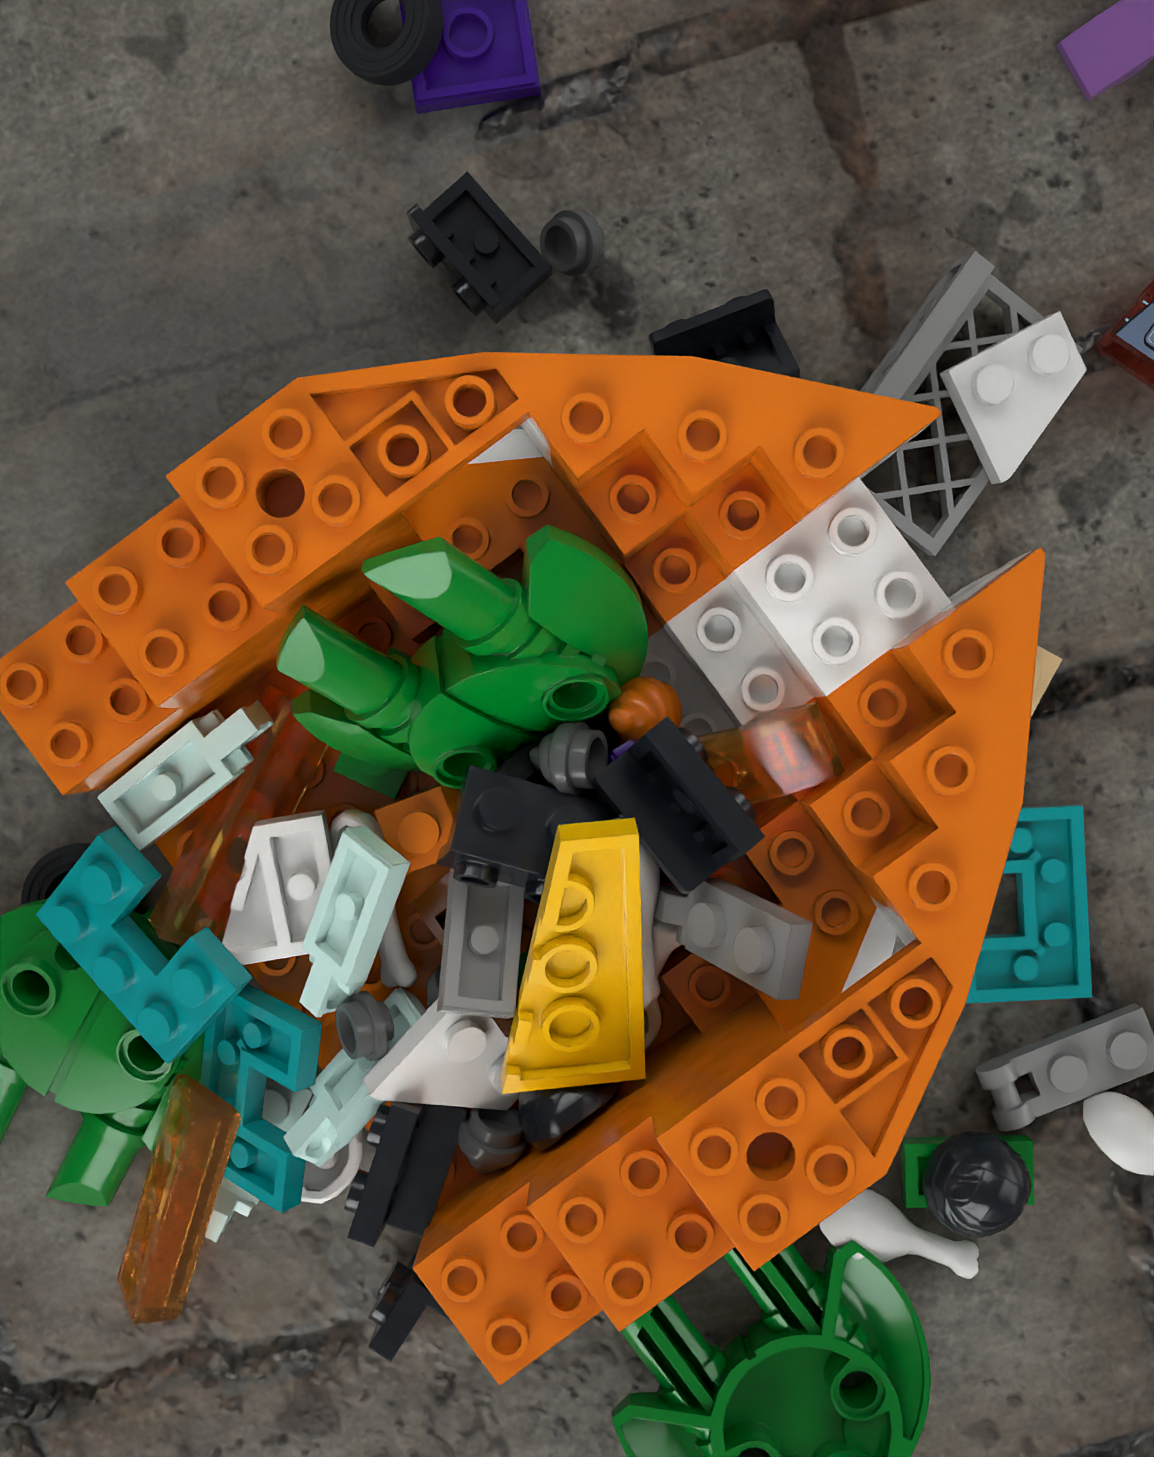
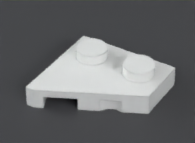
[939,311,1087,484]
[222,809,334,965]
[362,999,518,1110]

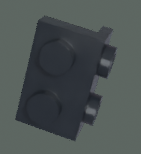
[406,171,553,324]
[648,289,800,378]
[593,716,765,894]
[437,765,610,904]
[344,1101,468,1247]
[368,1249,451,1362]

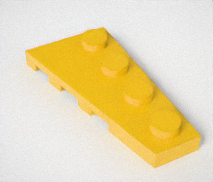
[500,818,646,1094]

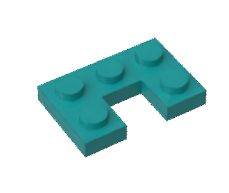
[966,804,1092,1003]
[36,825,253,1065]
[193,984,322,1213]

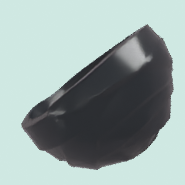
[518,1082,621,1150]
[922,1131,1032,1238]

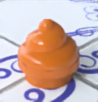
[608,676,682,742]

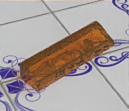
[149,683,329,946]
[117,1074,241,1324]

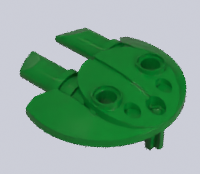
[276,525,648,789]
[0,899,205,1206]
[611,1240,931,1457]

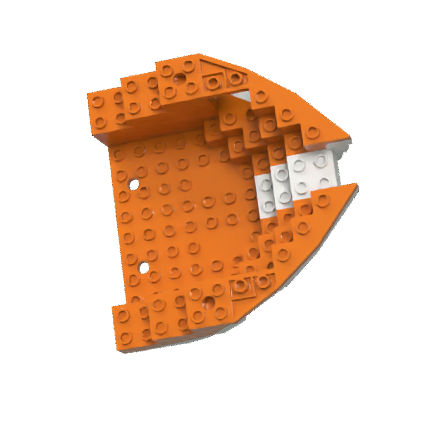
[0,352,1046,1386]

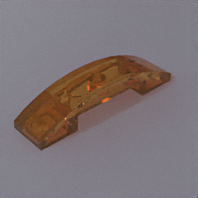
[608,702,845,804]

